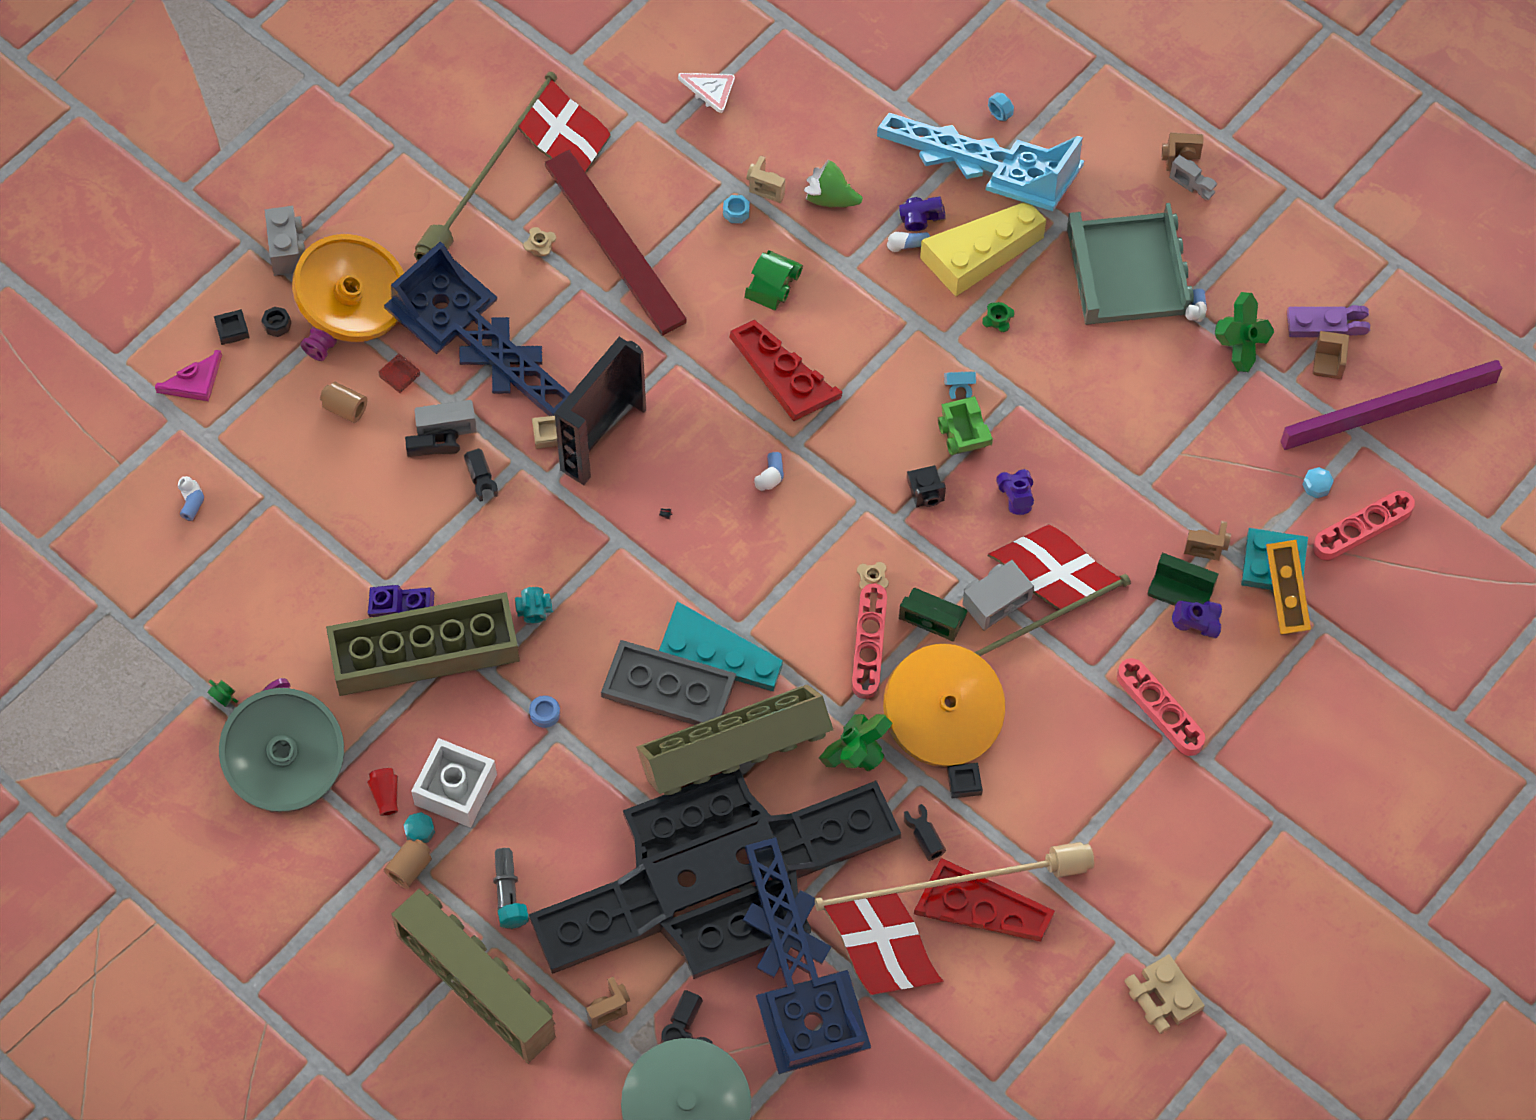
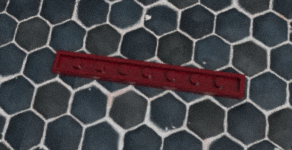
[545,150,687,336]

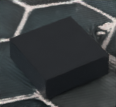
[214,309,250,345]
[947,763,983,799]

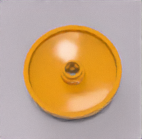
[292,234,404,342]
[883,644,1005,767]

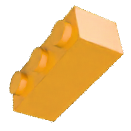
[1266,540,1311,635]

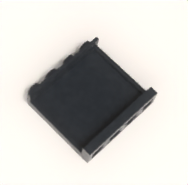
[554,336,646,485]

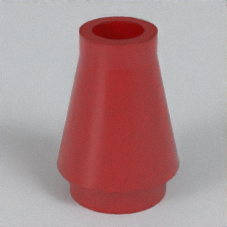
[367,768,398,816]

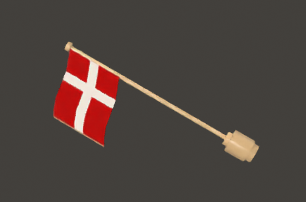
[815,842,1094,995]

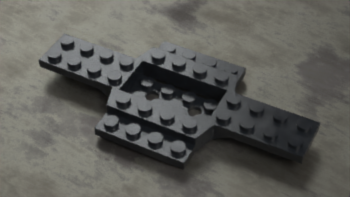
[529,769,901,979]

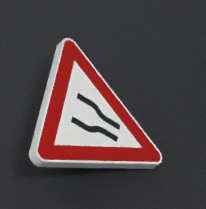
[678,73,735,113]

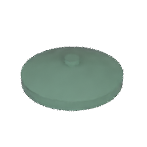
[219,688,344,812]
[621,1038,751,1120]

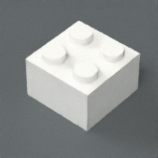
[411,738,497,828]

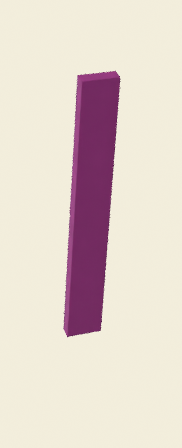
[1281,360,1503,450]

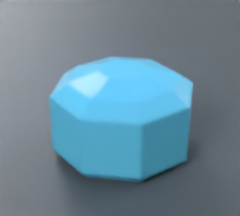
[988,93,1014,121]
[723,195,750,223]
[1302,467,1334,498]

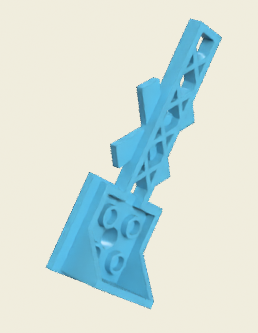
[877,113,1084,211]

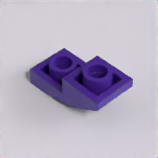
[368,585,435,617]

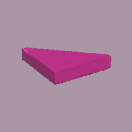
[155,350,222,401]

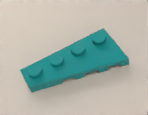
[659,601,783,692]

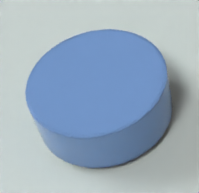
[529,696,560,728]

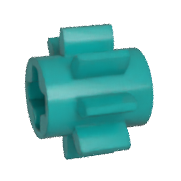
[515,587,553,624]

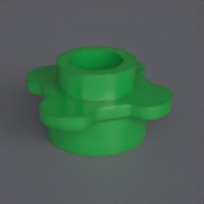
[982,302,1015,332]
[207,679,238,707]

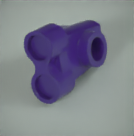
[899,196,946,232]
[996,469,1034,515]
[1172,601,1222,638]

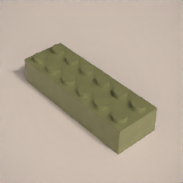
[326,592,520,696]
[636,684,833,795]
[391,888,556,1064]

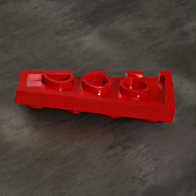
[729,319,843,422]
[914,858,1055,942]

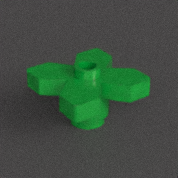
[1215,292,1274,372]
[819,714,893,771]

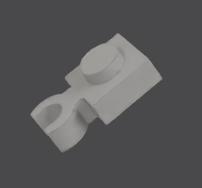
[1169,155,1217,200]

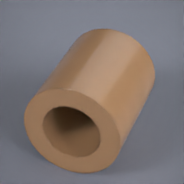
[320,382,367,423]
[384,839,432,889]

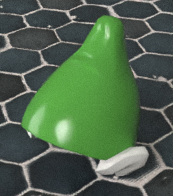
[804,160,863,207]

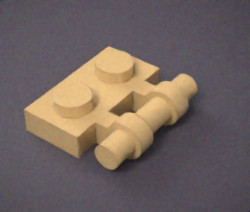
[1124,954,1205,1034]

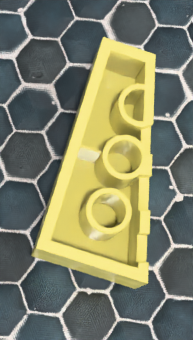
[920,202,1046,297]

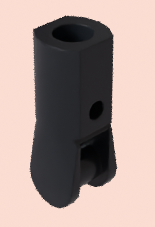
[405,429,460,457]

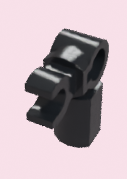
[661,990,713,1044]

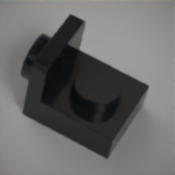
[906,465,946,507]

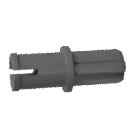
[493,848,518,910]

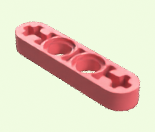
[1313,491,1415,560]
[852,583,887,699]
[1117,658,1205,756]

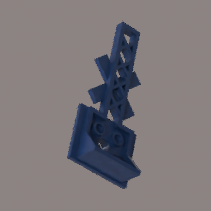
[384,242,571,416]
[743,837,871,1075]

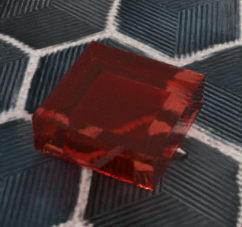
[378,353,420,393]

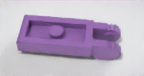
[1287,305,1370,337]

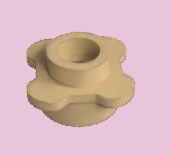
[523,227,556,257]
[857,562,889,590]

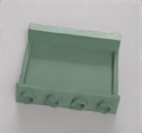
[1067,203,1194,325]

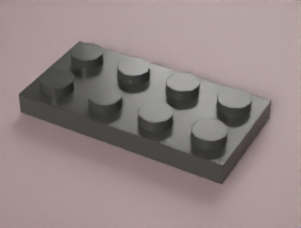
[601,640,736,725]

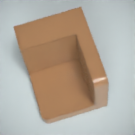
[1313,331,1349,379]

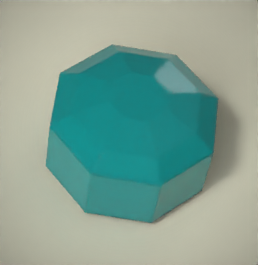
[403,812,435,843]
[498,903,529,929]

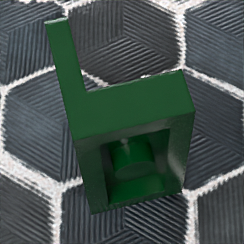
[1147,552,1219,606]
[899,588,967,642]

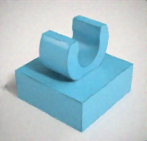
[944,371,976,399]

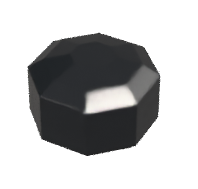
[261,307,291,337]

